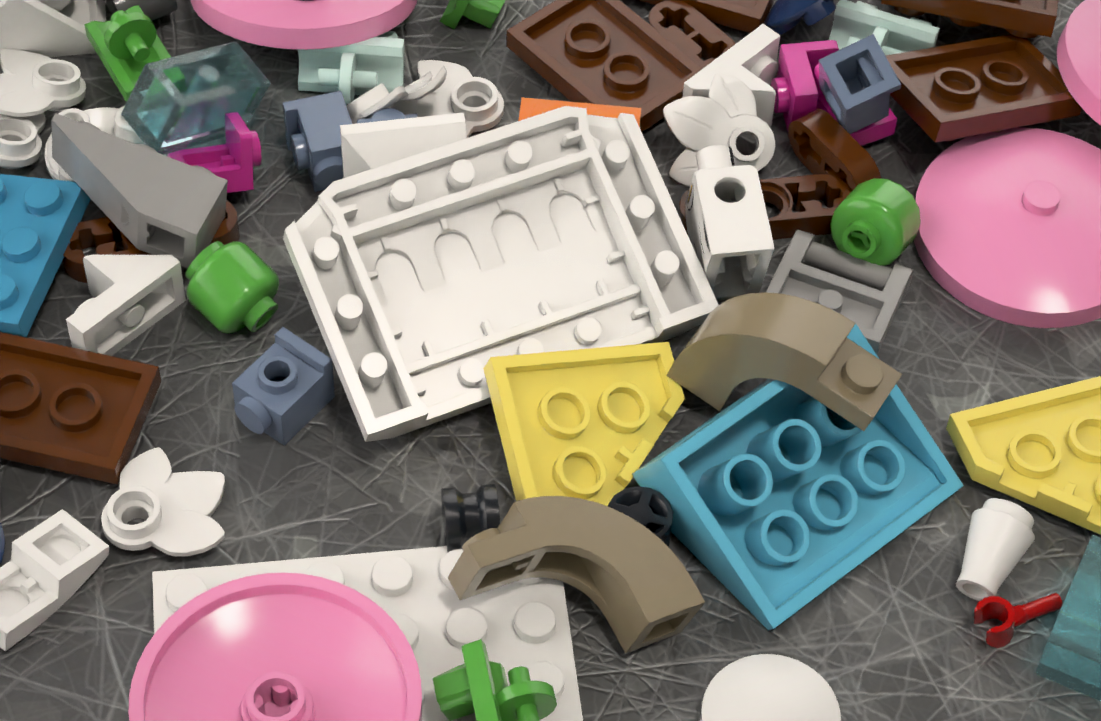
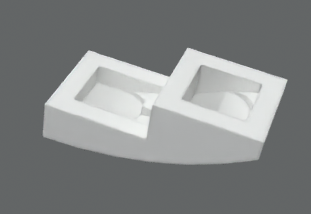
[0,509,109,652]

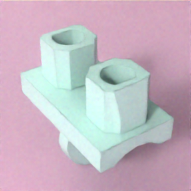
[829,0,940,55]
[297,31,405,104]

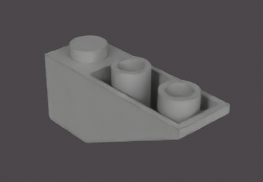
[51,113,228,268]

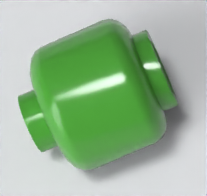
[830,178,921,266]
[185,241,279,334]

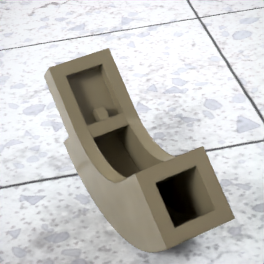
[666,292,902,431]
[448,496,705,654]

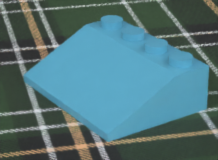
[632,324,964,631]

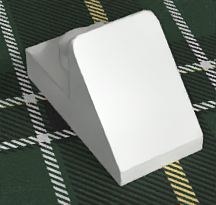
[683,24,780,127]
[66,255,186,356]

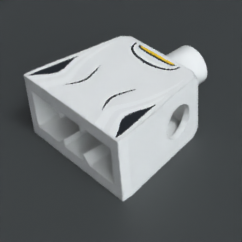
[685,145,774,301]

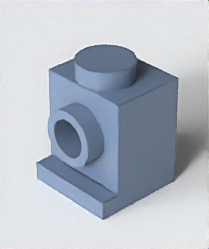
[819,34,901,134]
[283,91,352,192]
[232,327,335,446]

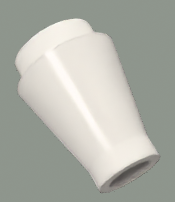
[956,498,1035,601]

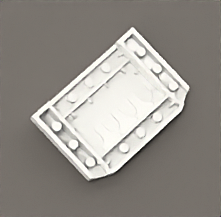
[283,106,719,442]

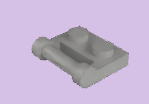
[766,229,914,356]

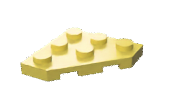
[483,342,685,506]
[946,376,1101,535]

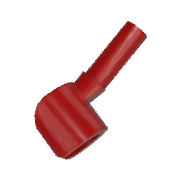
[974,593,1063,648]

